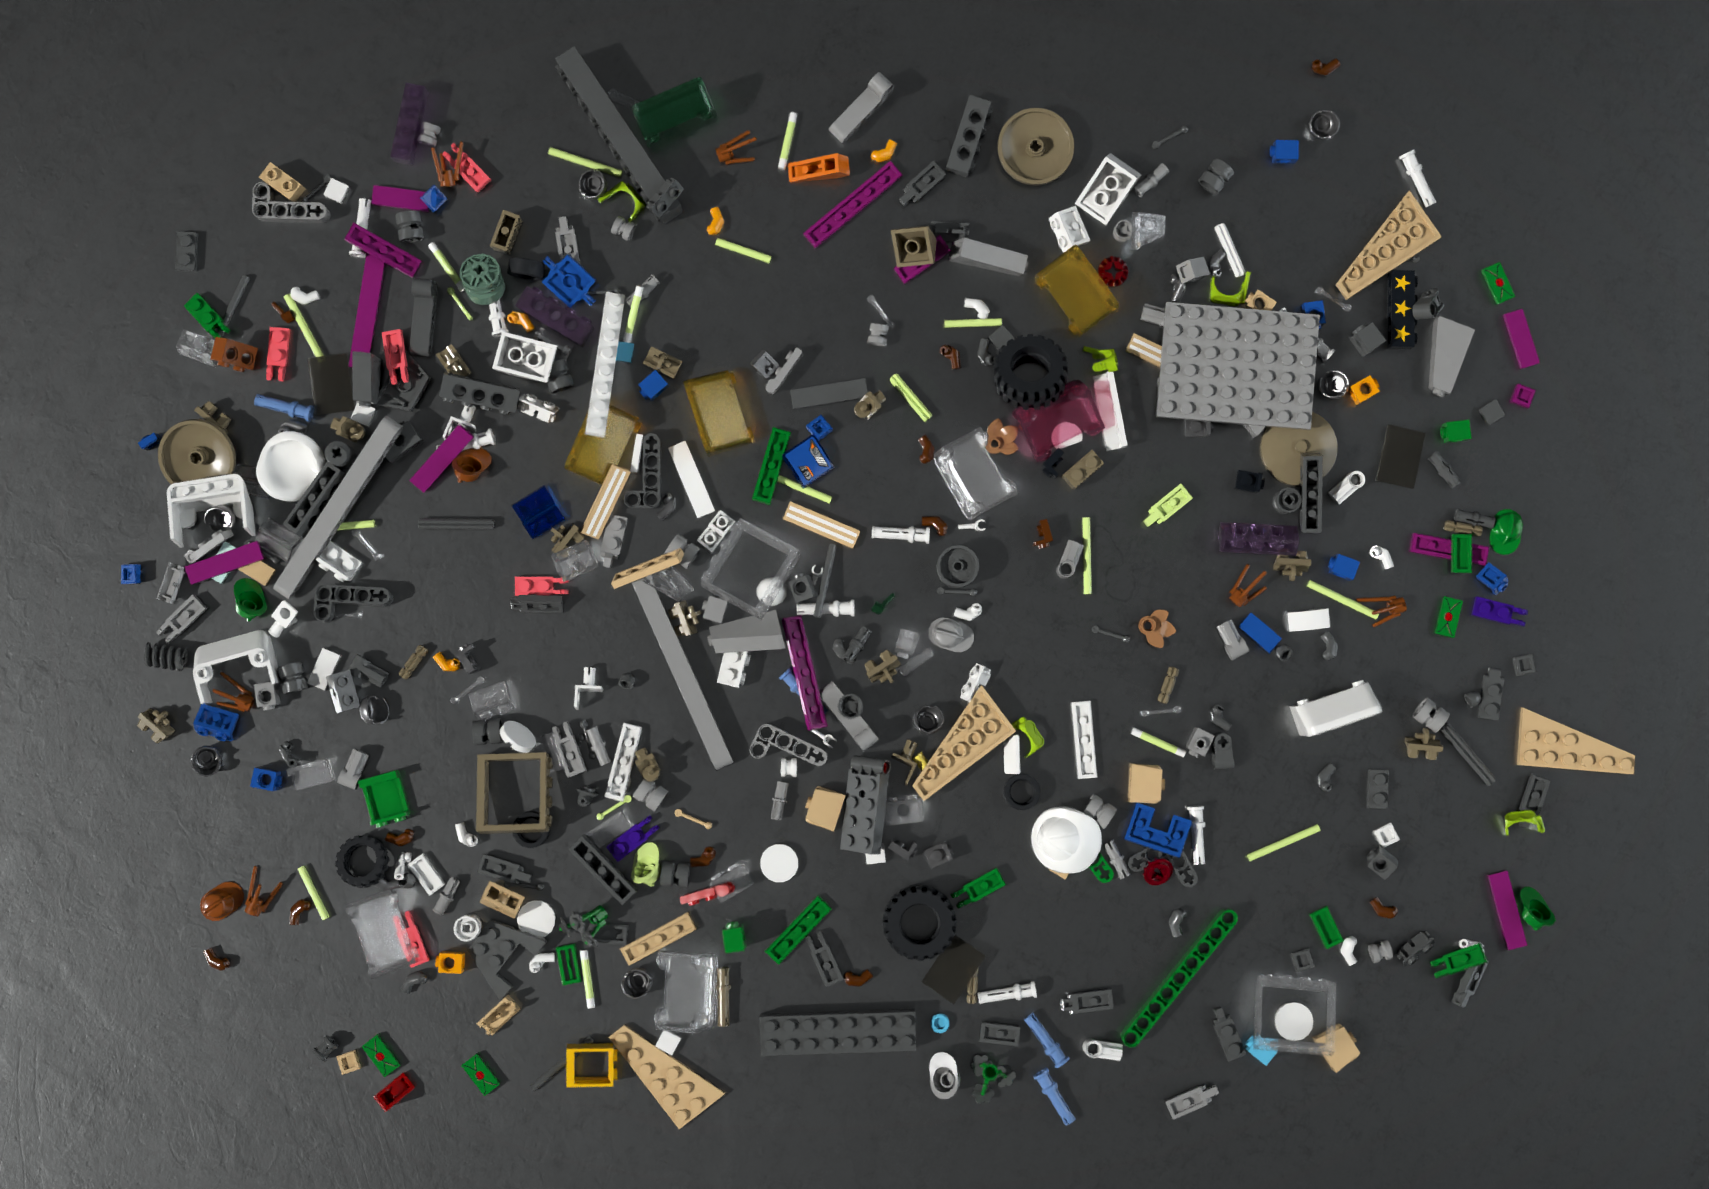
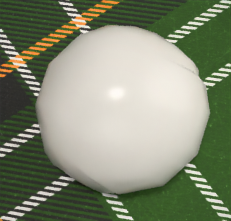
[757,577,787,606]

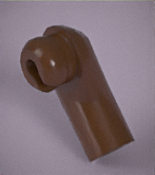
[1312,58,1341,75]
[385,829,414,846]
[1369,897,1398,919]
[203,948,230,971]

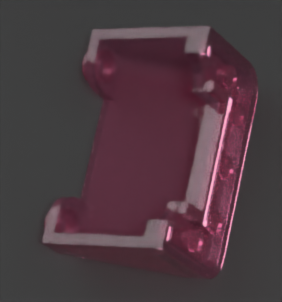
[1012,380,1105,462]

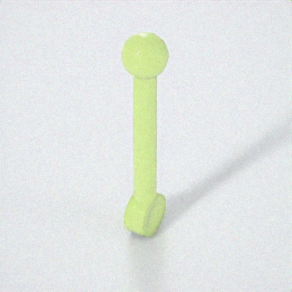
[447,287,473,321]
[597,795,632,820]

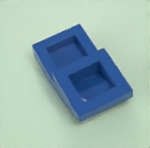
[1239,613,1282,654]

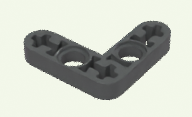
[1127,847,1198,888]

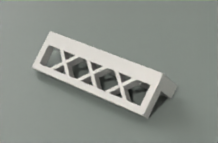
[1092,371,1128,451]

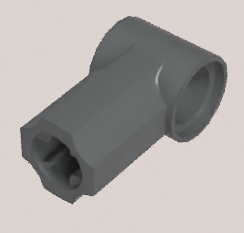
[348,654,389,687]

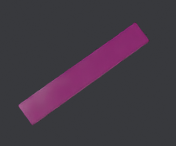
[803,161,903,249]
[348,254,386,368]
[782,615,828,731]

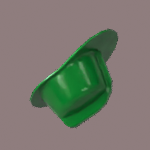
[1490,509,1523,555]
[234,578,267,622]
[1520,887,1556,931]

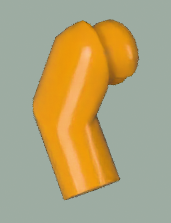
[871,140,897,162]
[707,206,724,235]
[507,311,535,333]
[433,652,461,671]

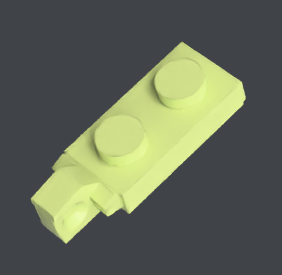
[1143,483,1193,527]

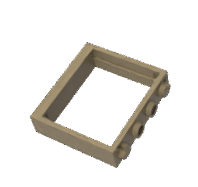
[476,752,553,834]

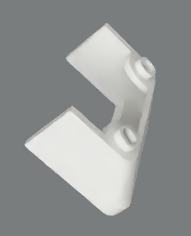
[167,474,256,548]
[193,630,283,704]
[1290,680,1382,736]

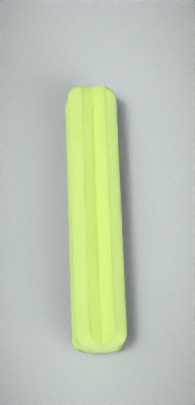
[890,373,932,421]

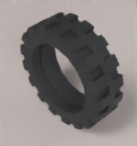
[335,835,389,888]

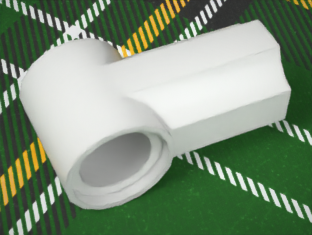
[1328,471,1365,505]
[1082,1038,1123,1061]

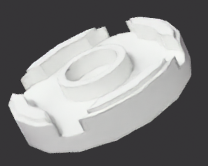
[500,721,536,753]
[760,844,798,882]
[517,900,556,938]
[1274,1002,1314,1041]

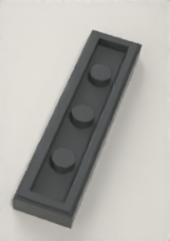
[790,378,868,410]

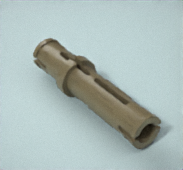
[715,967,731,1027]

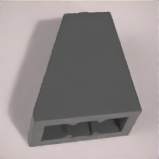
[352,351,383,408]

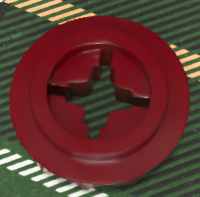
[1098,256,1129,287]
[1143,857,1173,886]

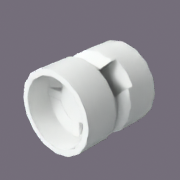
[454,914,483,941]

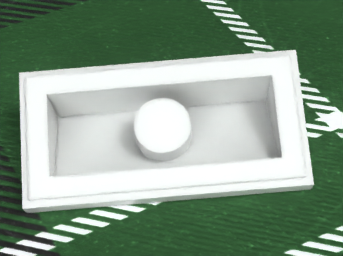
[1004,735,1021,774]

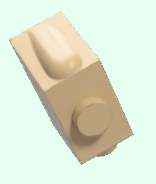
[1128,763,1165,804]
[805,786,846,832]
[1312,1024,1360,1073]

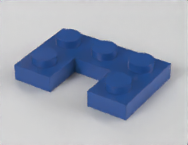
[1124,803,1192,858]

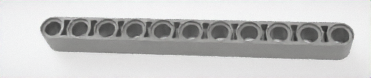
[273,416,403,600]
[631,575,734,771]

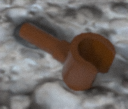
[271,302,295,323]

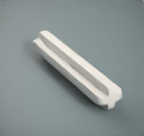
[1215,223,1246,278]

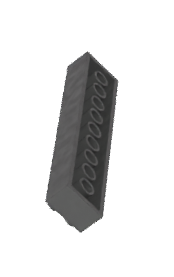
[555,46,683,225]

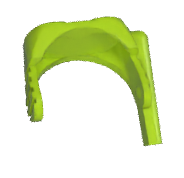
[598,181,646,222]
[1210,271,1251,307]
[1083,346,1118,372]
[1011,717,1044,758]
[1505,810,1545,836]

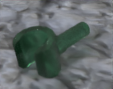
[871,593,896,614]

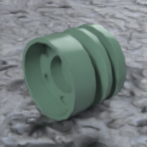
[460,254,505,305]

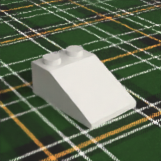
[1075,153,1141,225]
[492,331,558,383]

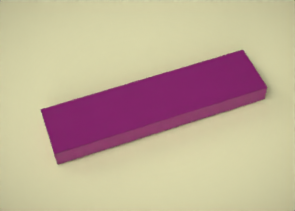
[344,222,422,278]
[409,424,474,493]
[1409,533,1489,566]
[185,541,265,585]
[1487,870,1527,950]

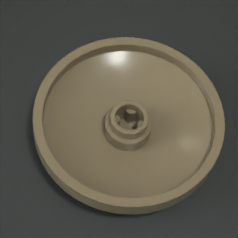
[997,108,1074,185]
[1260,412,1338,486]
[158,419,236,485]

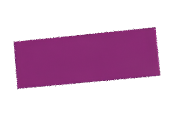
[371,185,429,212]
[894,235,951,284]
[1503,309,1540,369]

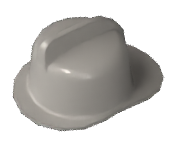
[929,617,974,652]
[929,1052,961,1100]

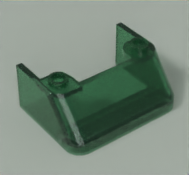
[631,77,717,147]

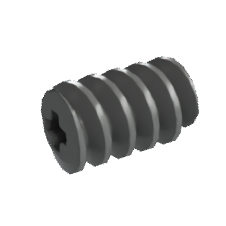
[325,441,356,469]
[144,642,188,671]

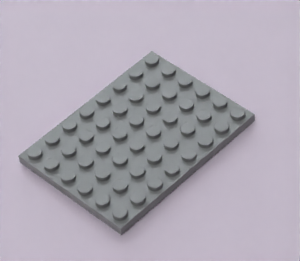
[1156,302,1320,430]

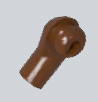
[940,344,961,370]
[918,434,935,464]
[922,516,948,536]
[690,846,716,867]
[289,899,310,925]
[843,969,873,987]

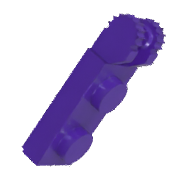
[1471,596,1528,627]
[606,815,659,862]

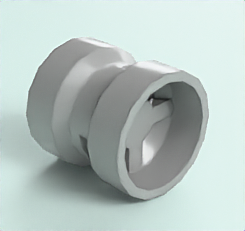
[417,122,441,147]
[611,216,636,241]
[1113,220,1134,242]
[867,323,889,346]
[1368,940,1393,963]

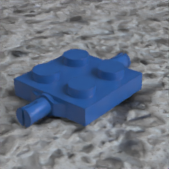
[542,254,596,308]

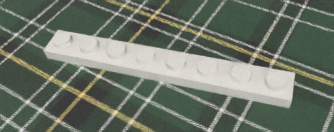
[585,292,625,438]

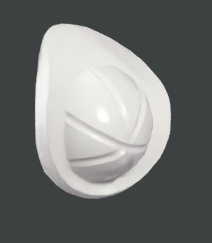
[256,431,326,502]
[1031,806,1102,873]

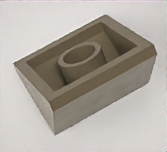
[891,226,936,267]

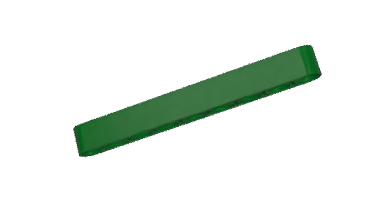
[1121,908,1238,1047]

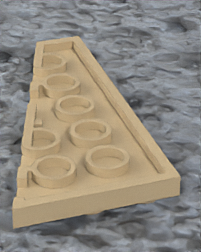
[609,1024,726,1129]

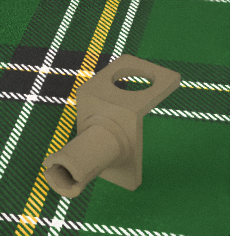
[891,739,918,786]

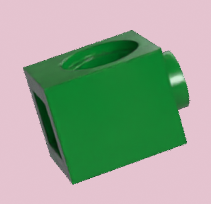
[1440,420,1472,443]

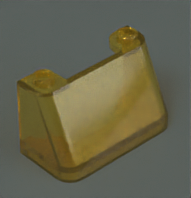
[1035,244,1119,337]
[683,370,754,457]
[564,404,641,486]

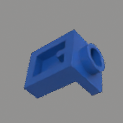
[1476,562,1509,595]

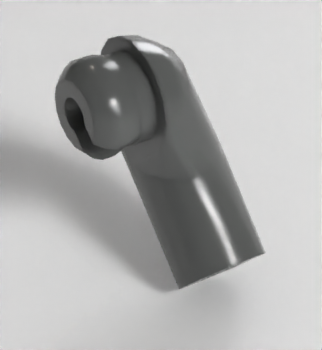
[1210,704,1232,731]

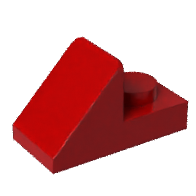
[374,1073,415,1112]

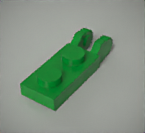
[184,293,231,338]
[950,867,1006,909]
[1430,943,1488,978]

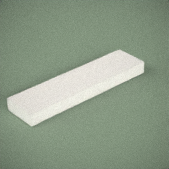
[668,441,715,518]
[1071,701,1097,779]
[604,723,642,802]

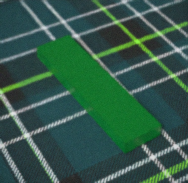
[752,427,791,505]
[765,895,832,965]

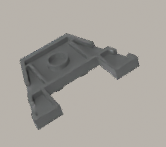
[377,346,431,412]
[467,919,547,1000]

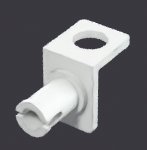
[443,405,477,440]
[268,600,298,637]
[574,667,603,710]

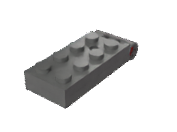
[840,755,891,855]

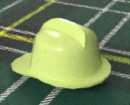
[631,842,662,887]

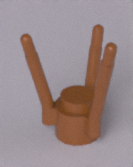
[716,130,757,165]
[431,141,464,187]
[1229,564,1267,608]
[1356,595,1407,627]
[212,672,255,712]
[244,866,283,916]

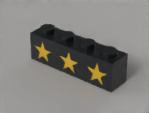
[1387,270,1418,349]

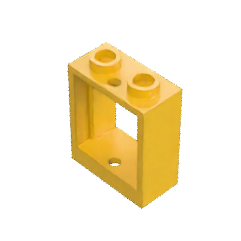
[566,1043,617,1087]

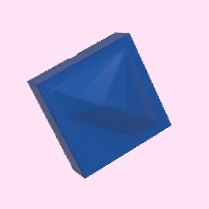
[420,185,447,212]
[806,415,833,441]
[138,433,162,451]
[121,564,141,584]

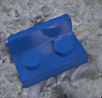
[193,704,239,741]

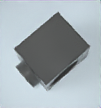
[789,573,818,603]
[1367,846,1398,880]

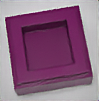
[1510,383,1536,409]

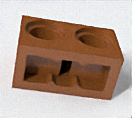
[210,337,258,372]

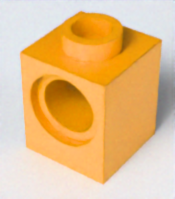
[1348,375,1380,405]
[435,951,465,974]

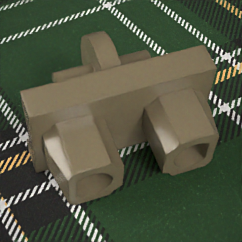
[436,344,472,377]
[643,346,682,379]
[854,390,886,419]
[194,401,231,433]
[330,416,365,443]
[550,523,584,559]
[1273,550,1311,581]
[668,600,702,636]
[864,650,901,684]
[137,708,176,744]
[1404,728,1443,760]
[635,748,661,782]

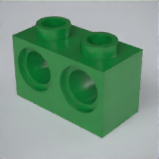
[722,921,746,954]

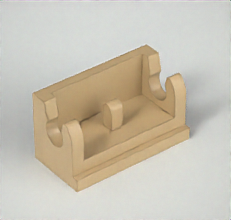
[477,995,521,1035]

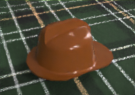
[452,448,492,483]
[200,882,244,921]

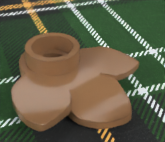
[985,418,1019,455]
[1138,609,1176,648]

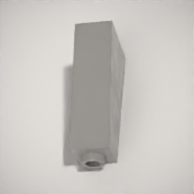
[948,238,1028,276]
[1428,316,1475,397]
[707,610,785,653]

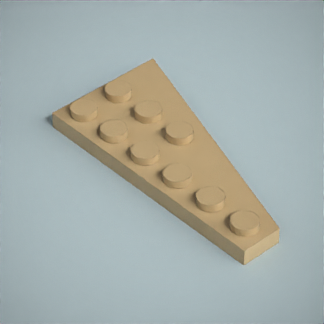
[1336,190,1442,300]
[912,685,1016,801]
[1517,707,1635,775]

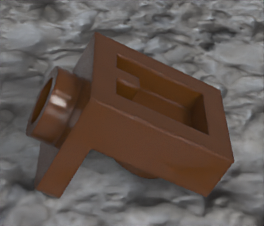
[1033,519,1053,549]

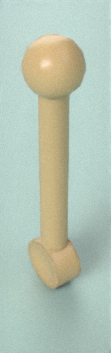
[675,809,712,829]

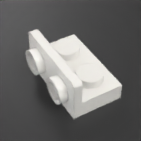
[1049,206,1091,252]
[315,541,363,582]
[717,651,751,688]

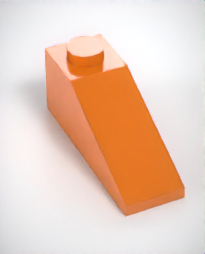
[788,153,850,183]

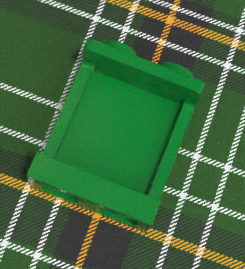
[358,770,411,828]

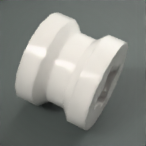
[781,758,797,777]

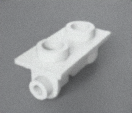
[518,394,560,423]
[960,663,991,702]

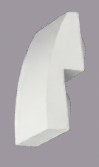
[696,510,735,554]
[1288,608,1330,632]

